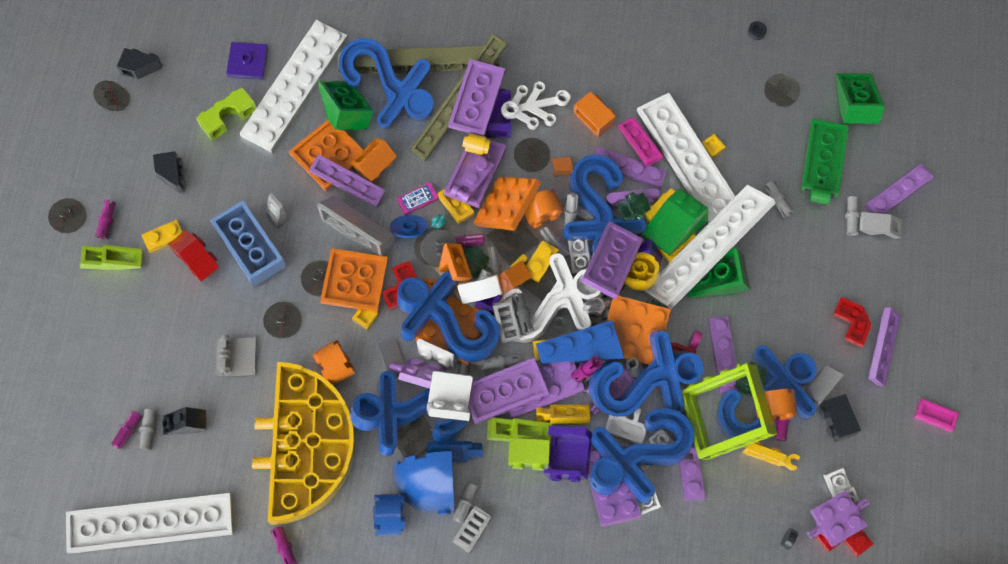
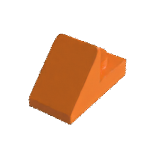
[439,243,472,281]
[498,260,533,296]

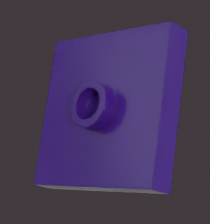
[226,42,268,80]

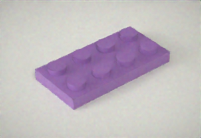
[448,59,505,137]
[444,139,507,208]
[581,221,643,299]
[468,358,549,424]
[509,363,585,419]
[588,442,641,527]

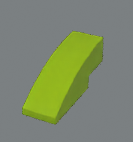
[80,245,142,270]
[487,417,552,443]

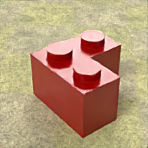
[168,230,219,282]

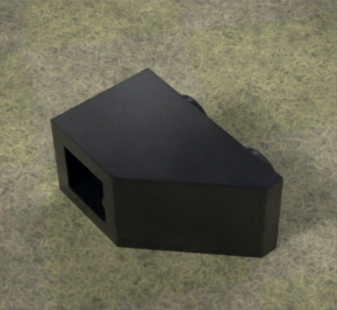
[116,48,163,80]
[153,151,185,193]
[162,407,206,435]

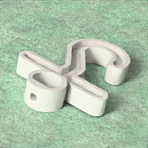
[498,254,604,343]

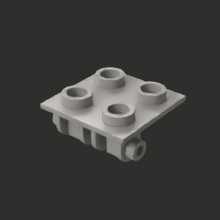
[216,335,256,377]

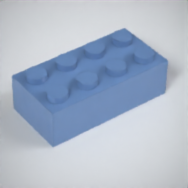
[210,200,286,287]

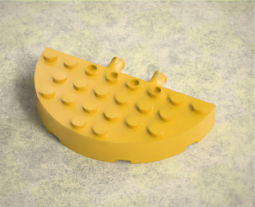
[252,362,356,525]

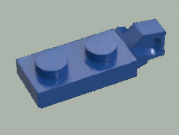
[427,441,483,462]

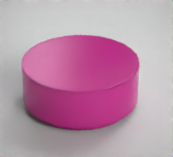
[688,330,702,350]

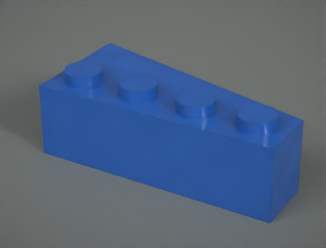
[536,320,624,365]

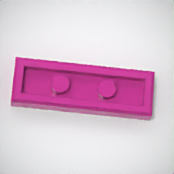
[618,117,663,167]

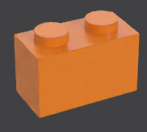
[573,91,616,137]
[350,138,397,182]

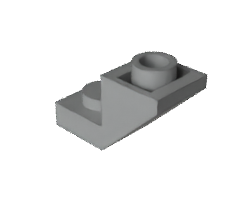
[859,212,903,239]

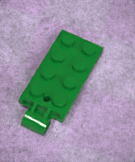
[800,119,848,205]

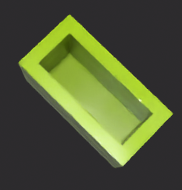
[508,438,550,471]

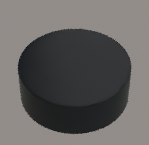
[748,21,767,40]
[781,528,798,550]

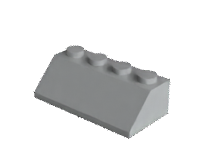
[317,196,396,256]

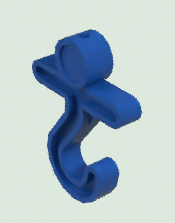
[339,38,434,130]
[562,154,646,256]
[397,271,500,362]
[589,329,704,417]
[716,345,817,439]
[350,371,467,456]
[589,408,695,503]

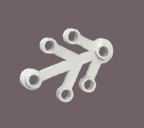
[501,81,570,130]

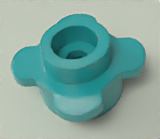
[430,214,448,230]

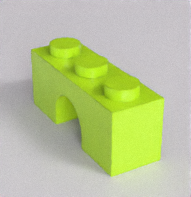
[196,87,256,141]

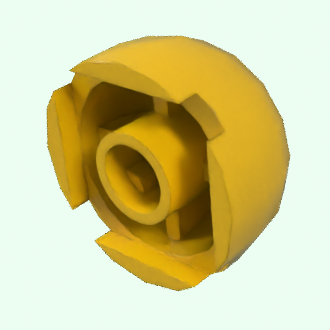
[624,253,660,291]

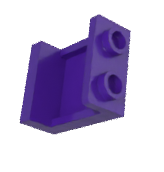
[485,89,511,138]
[543,426,592,482]

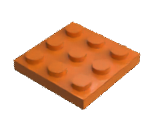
[289,120,363,192]
[473,177,541,230]
[320,248,388,313]
[415,296,482,365]
[607,296,671,364]

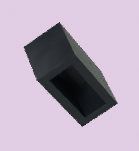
[819,394,861,442]

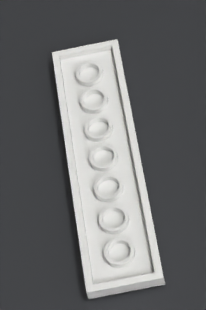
[239,20,348,152]
[637,93,735,224]
[644,185,775,309]
[66,493,233,554]

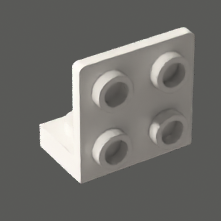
[417,339,458,369]
[427,371,473,421]

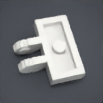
[605,408,647,444]

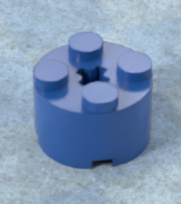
[373,494,405,536]

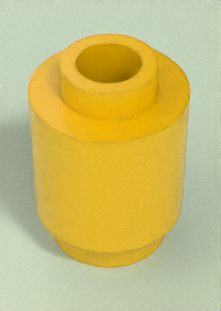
[462,133,491,155]

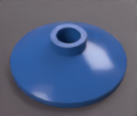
[390,215,428,238]

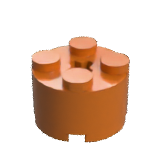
[524,189,564,229]
[312,339,356,385]
[755,389,798,420]

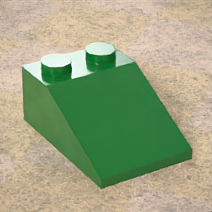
[836,73,885,124]
[318,80,373,130]
[642,188,708,256]
[688,247,750,299]

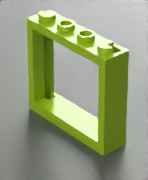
[681,362,777,460]

